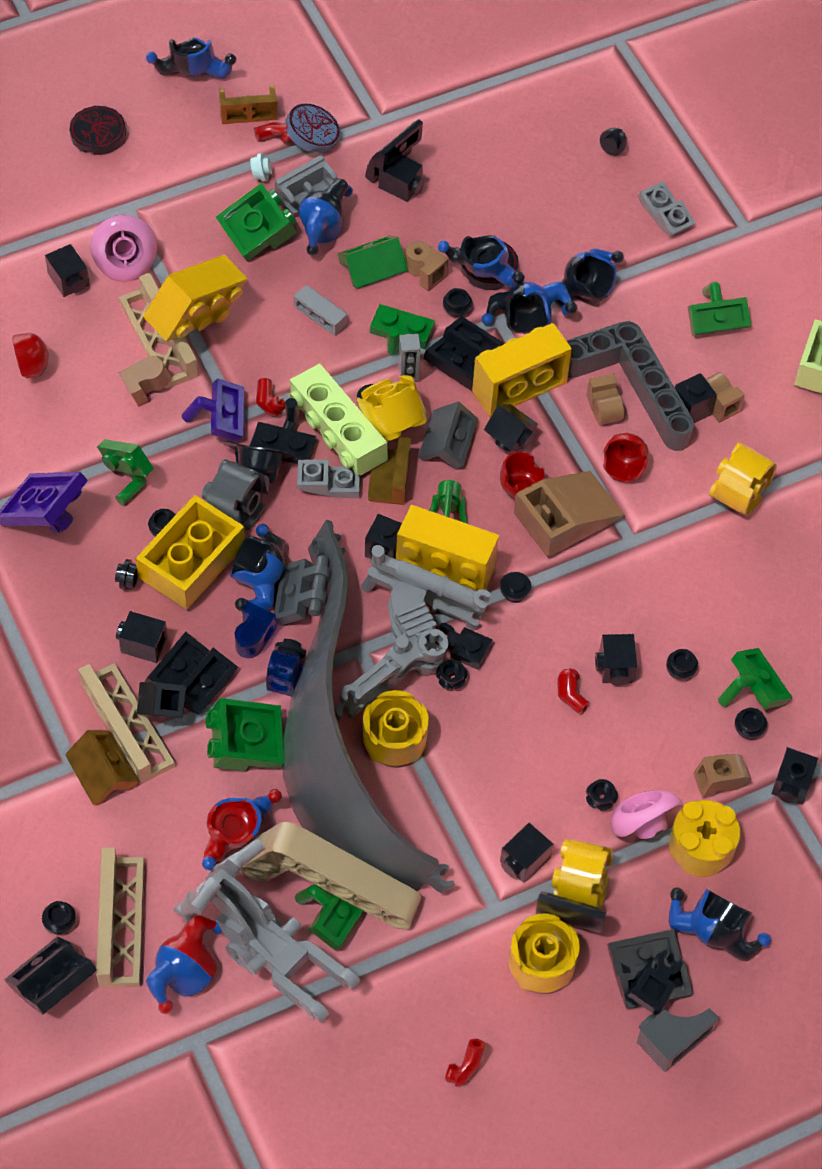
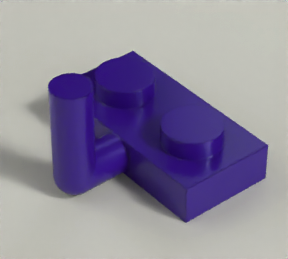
[182,378,244,442]

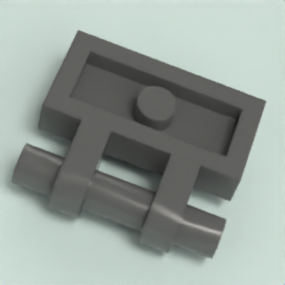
[273,555,331,626]

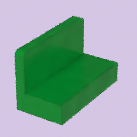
[337,235,407,288]

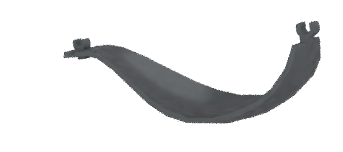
[283,520,455,893]

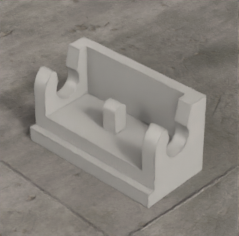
[275,155,338,218]

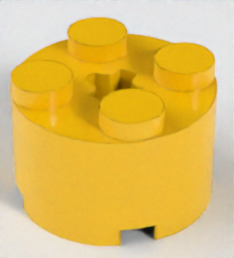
[357,375,427,441]
[709,442,777,516]
[363,690,429,766]
[669,800,740,877]
[551,839,613,908]
[508,914,580,993]

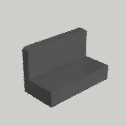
[418,401,478,469]

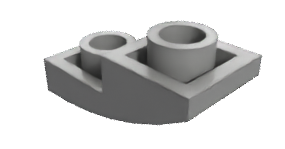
[637,181,695,237]
[297,460,360,498]

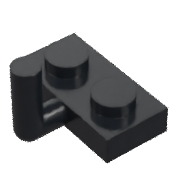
[249,398,316,464]

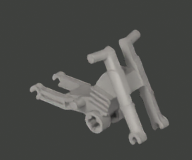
[335,545,491,720]
[173,838,360,1023]

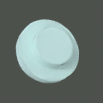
[251,153,272,182]

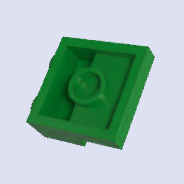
[216,183,297,261]
[206,698,284,771]

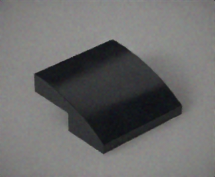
[365,119,423,183]
[423,316,505,389]
[145,631,238,715]
[536,891,607,934]
[607,929,693,1009]
[4,936,97,1015]

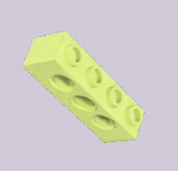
[289,364,388,476]

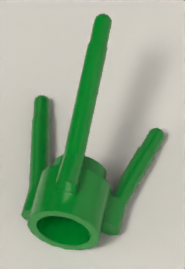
[429,480,468,524]

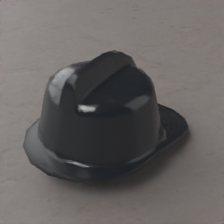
[219,440,291,483]

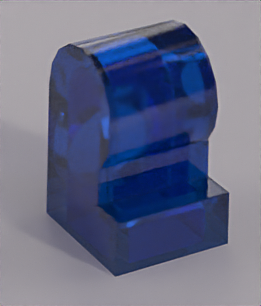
[234,601,277,658]
[266,650,303,697]

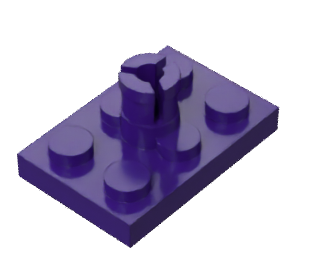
[0,472,88,534]

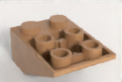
[514,471,625,558]

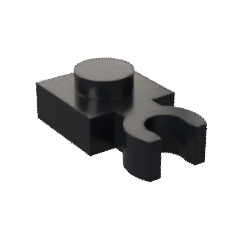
[434,623,493,670]
[627,949,683,1015]

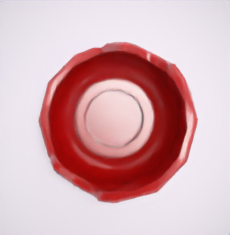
[12,333,49,378]
[603,433,649,482]
[499,452,545,499]

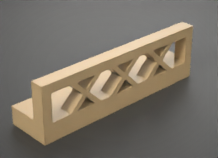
[119,273,198,389]
[78,663,175,784]
[96,848,144,987]

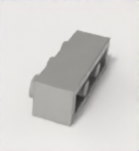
[294,285,347,336]
[398,334,421,382]

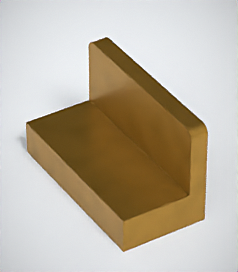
[368,436,411,505]
[66,730,139,805]

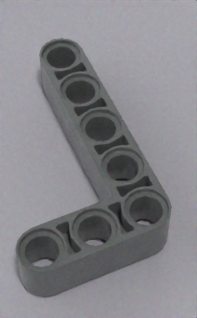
[567,321,694,451]

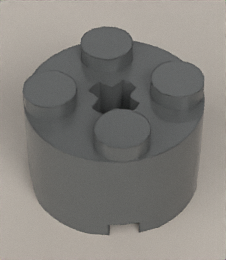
[202,459,270,530]

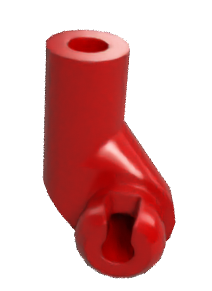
[254,122,293,143]
[256,378,285,416]
[557,668,590,715]
[445,1038,485,1086]

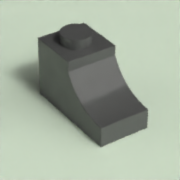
[637,1008,719,1072]

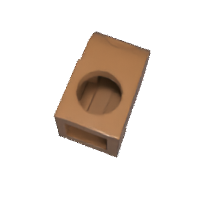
[406,241,448,292]
[119,356,170,406]
[706,372,745,423]
[586,373,624,425]
[694,754,751,798]

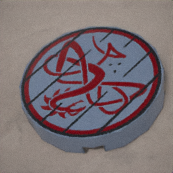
[285,103,340,153]

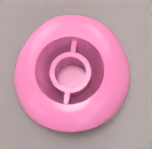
[90,215,158,281]
[611,790,683,839]

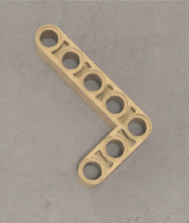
[241,822,421,930]

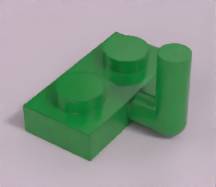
[688,282,751,336]
[370,304,435,355]
[97,439,154,505]
[718,648,793,709]
[295,884,363,950]

